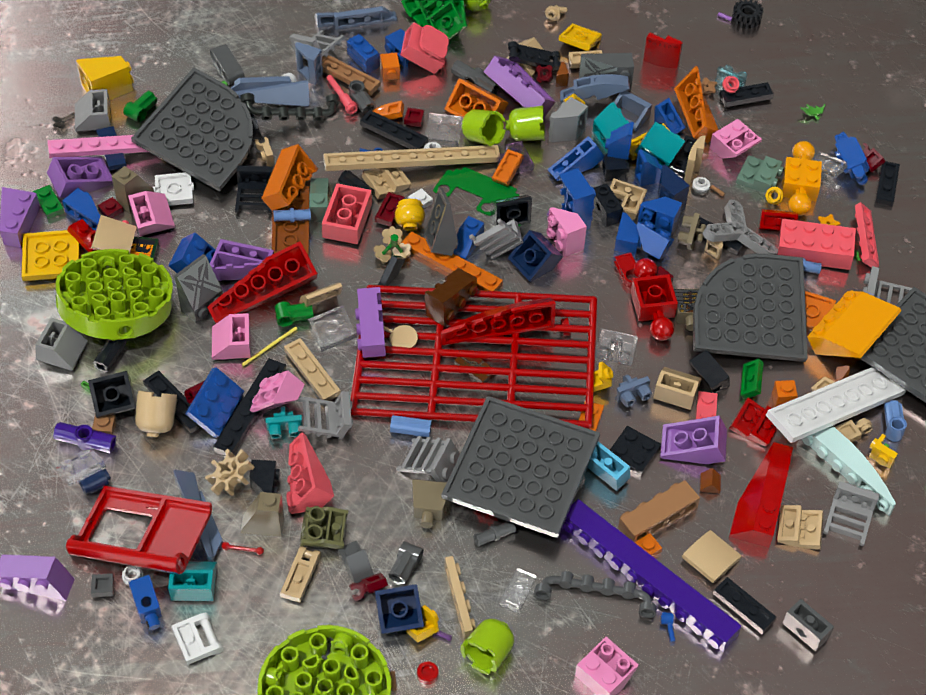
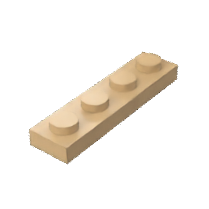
[284,338,341,401]
[444,556,476,641]

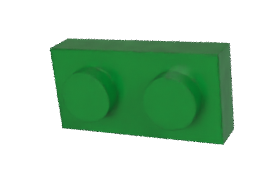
[33,185,65,219]
[740,359,763,399]

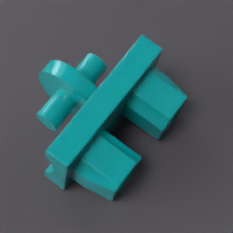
[266,406,302,439]

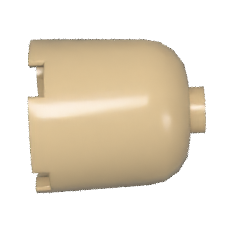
[135,391,177,437]

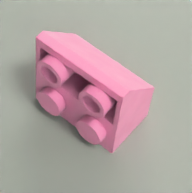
[710,119,762,159]
[128,191,175,237]
[546,207,587,257]
[212,313,251,360]
[250,370,305,413]
[575,637,639,695]

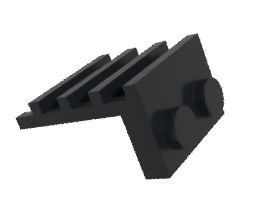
[235,166,273,213]

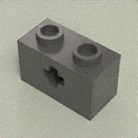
[783,599,834,652]

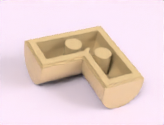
[610,179,647,220]

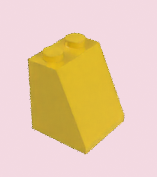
[76,56,134,100]

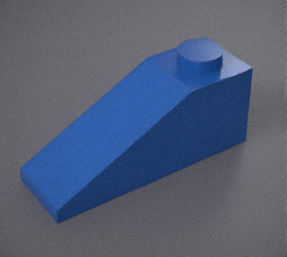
[547,136,604,181]
[62,188,100,230]

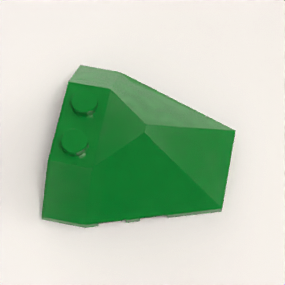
[401,0,467,39]

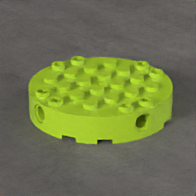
[56,249,173,341]
[257,625,391,695]

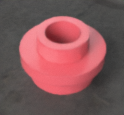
[722,76,739,93]

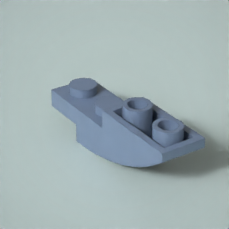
[560,74,630,103]

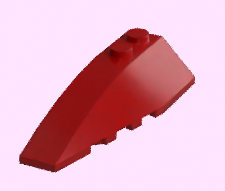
[207,241,318,324]
[441,298,556,345]
[729,442,793,548]

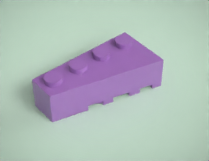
[484,56,556,118]

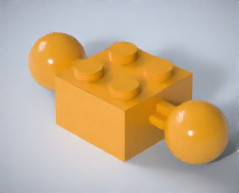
[781,141,822,216]

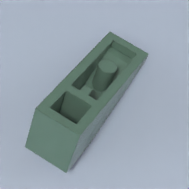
[309,178,329,221]

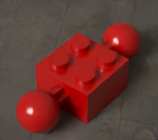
[631,258,678,341]

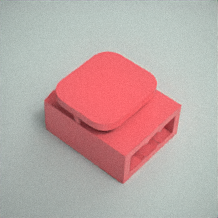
[400,22,449,74]

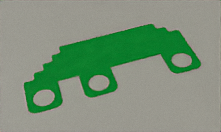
[433,167,521,227]

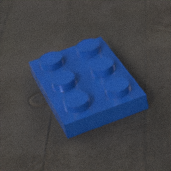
[185,367,245,438]

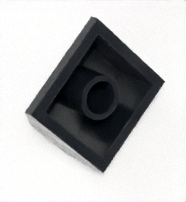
[491,195,532,226]
[88,371,136,418]

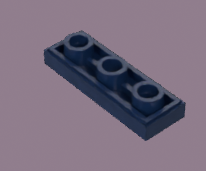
[96,126,127,171]

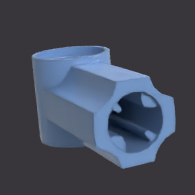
[884,400,907,442]

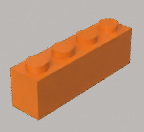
[674,66,719,143]
[261,144,318,211]

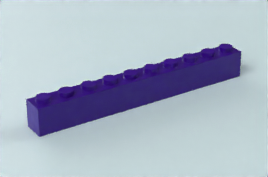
[563,499,742,652]

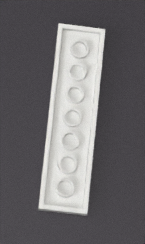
[766,367,906,443]

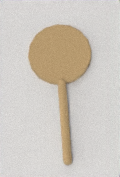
[383,325,418,348]

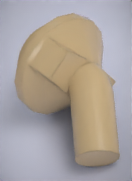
[545,5,567,21]

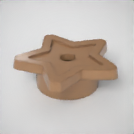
[701,77,717,95]

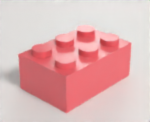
[322,183,372,245]

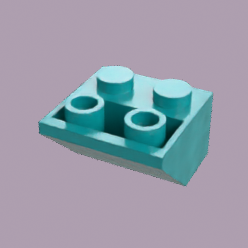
[592,102,629,154]
[635,122,685,166]
[168,561,217,601]

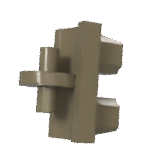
[678,213,706,250]

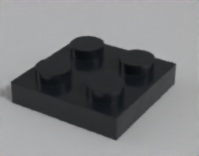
[610,426,661,476]

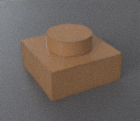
[92,414,116,435]

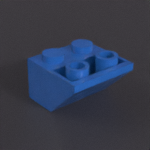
[637,197,682,237]
[168,232,216,273]

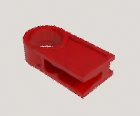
[614,253,636,288]

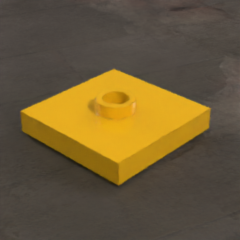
[558,23,602,51]

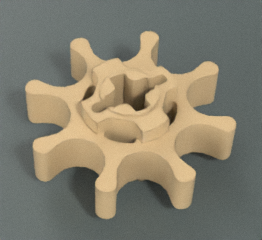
[205,449,255,496]

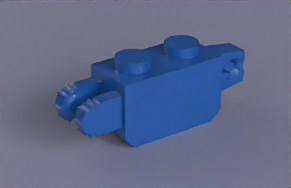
[834,132,870,185]

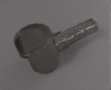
[52,112,75,129]

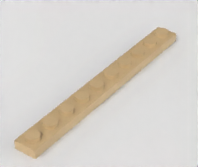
[323,145,501,171]

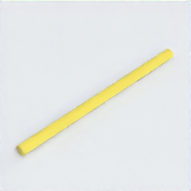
[242,326,297,367]

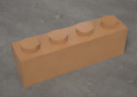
[618,480,700,542]

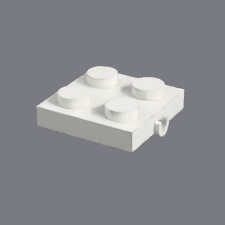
[153,172,194,206]

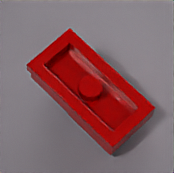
[759,209,798,230]
[67,219,96,252]

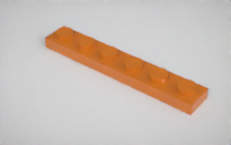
[401,231,503,291]

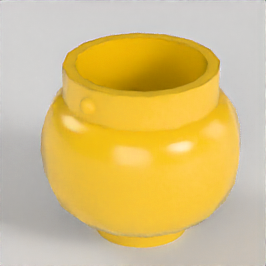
[395,199,425,231]

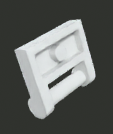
[171,612,224,665]

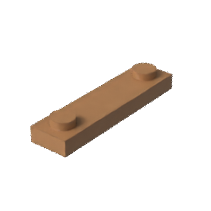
[322,55,381,96]

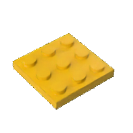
[21,230,80,281]

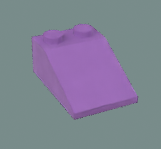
[47,156,113,198]
[661,415,727,464]

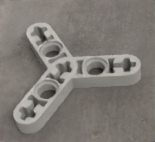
[703,200,778,255]

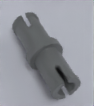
[473,521,516,547]

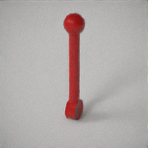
[221,542,264,555]

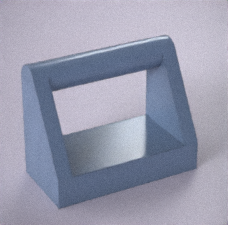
[295,42,323,85]
[614,91,652,131]

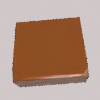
[556,62,569,87]

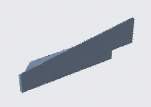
[315,6,398,30]
[231,76,310,107]

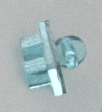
[715,65,748,90]

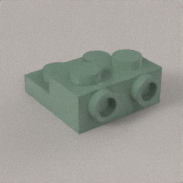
[736,155,784,194]

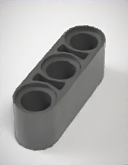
[210,44,245,85]

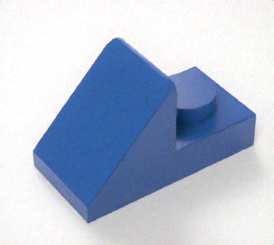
[654,98,686,134]

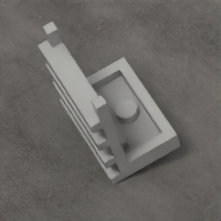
[289,30,345,59]
[469,219,523,259]
[862,266,912,304]
[296,391,353,440]
[396,436,460,483]
[823,481,879,546]

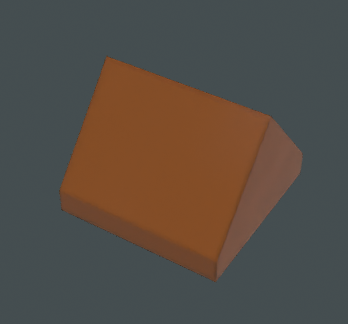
[700,468,721,494]

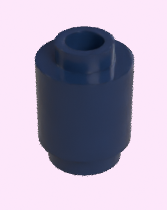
[78,467,111,494]

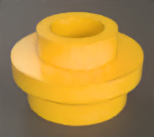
[765,187,784,205]

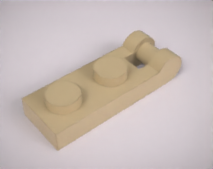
[280,546,321,603]

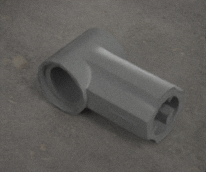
[349,80,376,114]
[389,541,424,584]

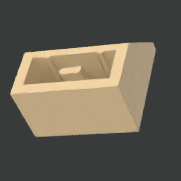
[653,367,702,410]

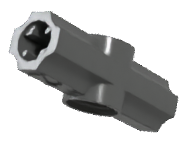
[451,60,500,95]

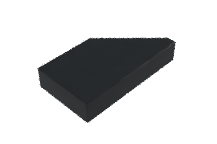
[378,255,406,286]

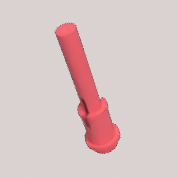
[326,75,358,114]

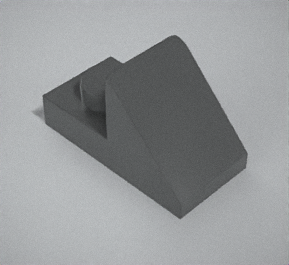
[338,541,374,583]

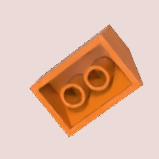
[444,78,509,119]

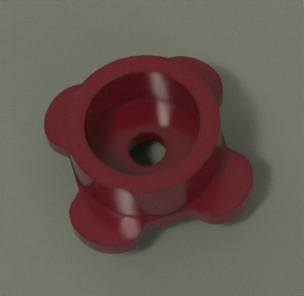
[536,65,553,82]

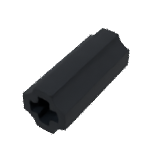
[338,170,374,196]
[93,339,127,373]

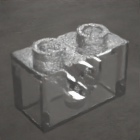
[595,328,638,366]

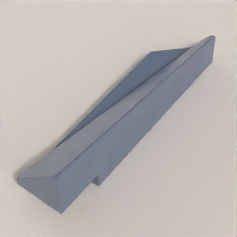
[173,470,223,562]

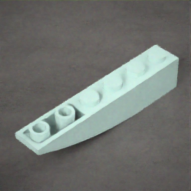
[802,426,896,516]

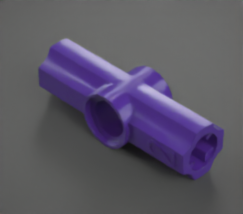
[53,422,117,453]

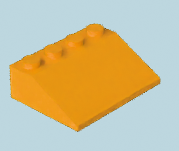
[807,290,901,358]

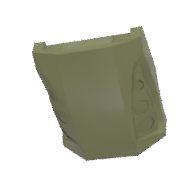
[300,506,348,549]

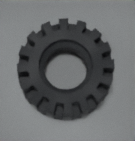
[732,0,763,29]

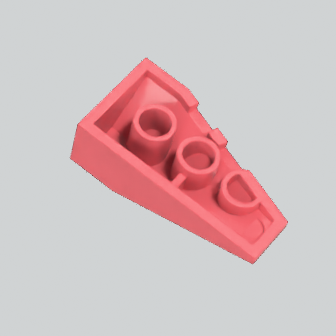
[286,432,334,514]

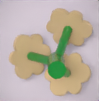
[374,226,411,263]

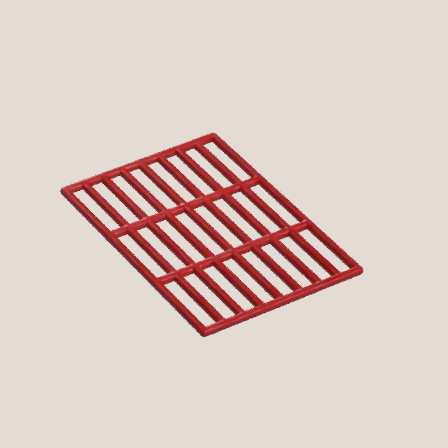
[350,285,597,429]

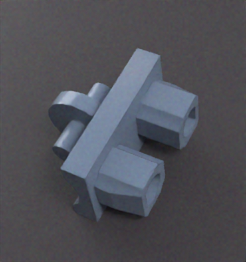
[615,375,652,408]

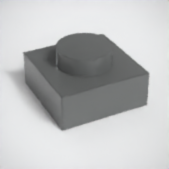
[91,573,114,597]

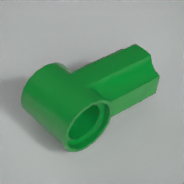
[123,90,158,123]
[275,302,314,327]

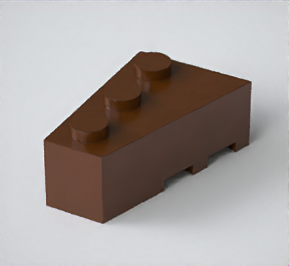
[425,268,478,326]

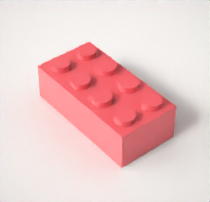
[777,219,856,270]

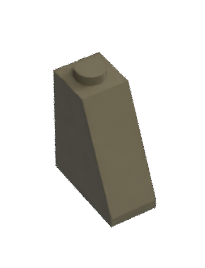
[112,166,154,214]
[240,492,284,537]

